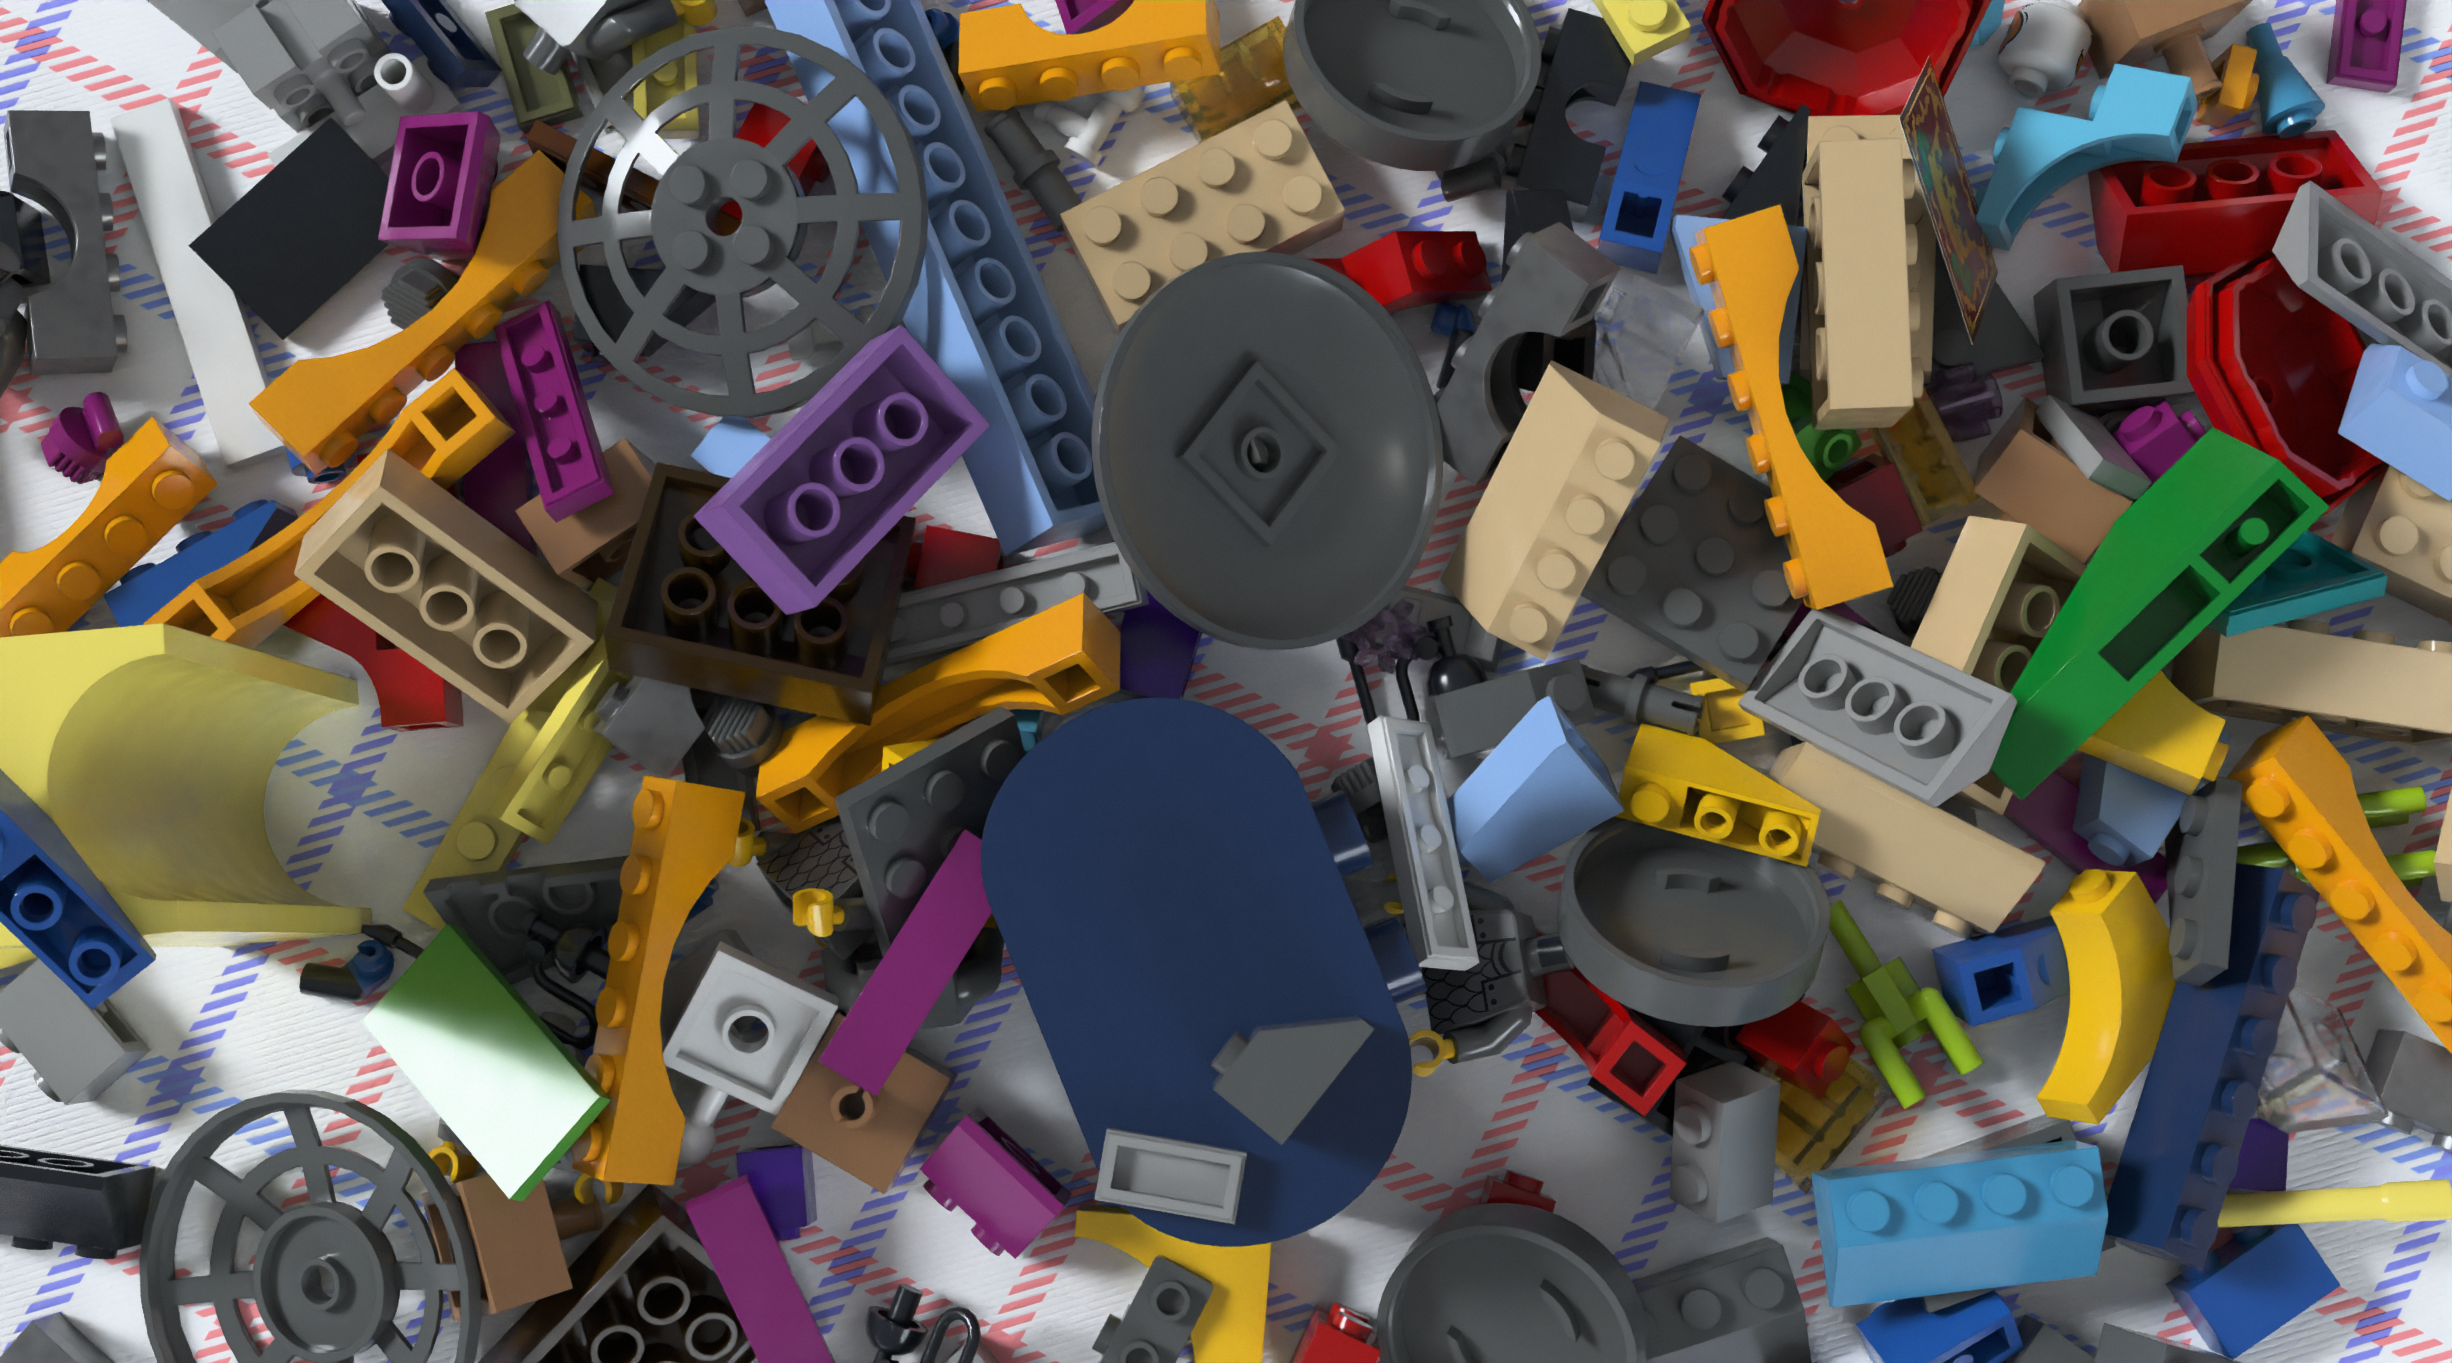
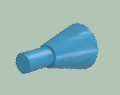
[2246,23,2325,138]

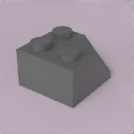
[2033,265,2196,415]

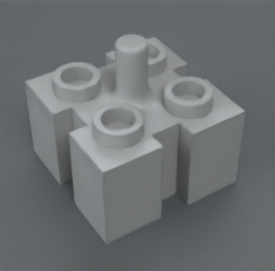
[211,0,393,132]

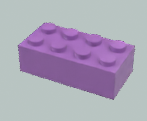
[694,325,990,615]

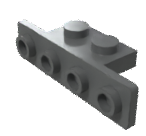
[1092,1255,1213,1363]

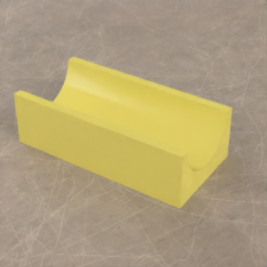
[0,623,372,948]

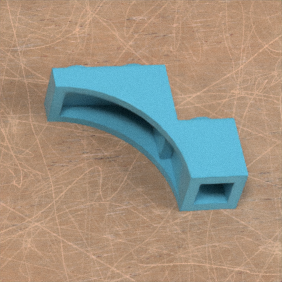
[1975,63,2198,251]

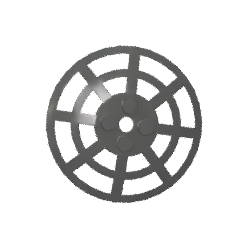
[557,27,929,418]
[139,1089,482,1363]

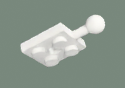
[662,941,839,1165]

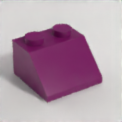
[378,111,501,260]
[919,1107,1072,1259]

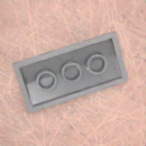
[2272,180,2452,377]
[1737,608,2017,808]

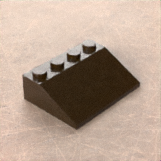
[604,462,916,726]
[478,1184,759,1363]

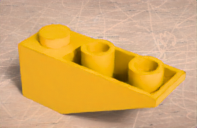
[1615,723,1822,867]

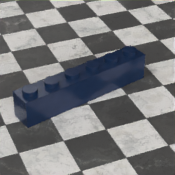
[2105,863,2320,1270]

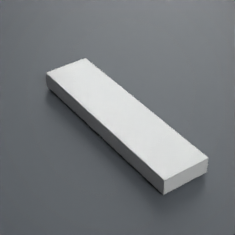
[1367,715,1480,971]

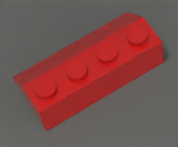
[2088,130,2383,277]

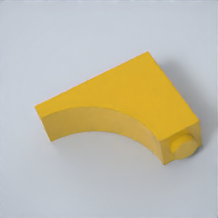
[2077,670,2230,796]
[2036,869,2177,1125]
[1074,1204,1272,1363]

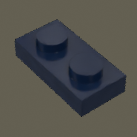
[381,0,502,87]

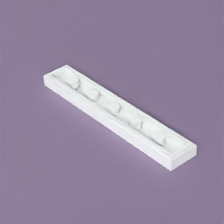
[109,98,286,470]

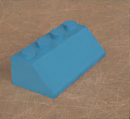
[1811,1140,2108,1308]

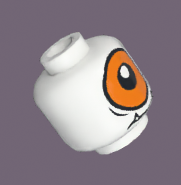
[1997,0,2093,97]

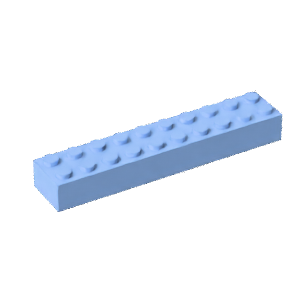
[764,0,1107,556]

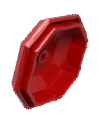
[1701,0,1992,116]
[2187,246,2383,517]

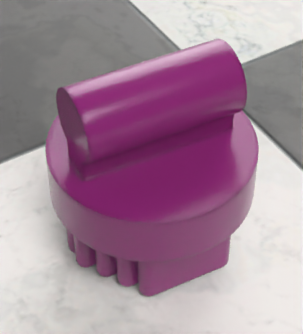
[41,392,124,484]

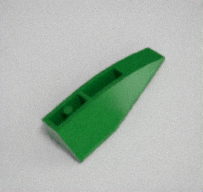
[1990,427,2330,801]

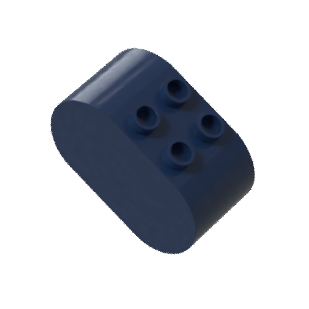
[980,697,1427,1247]

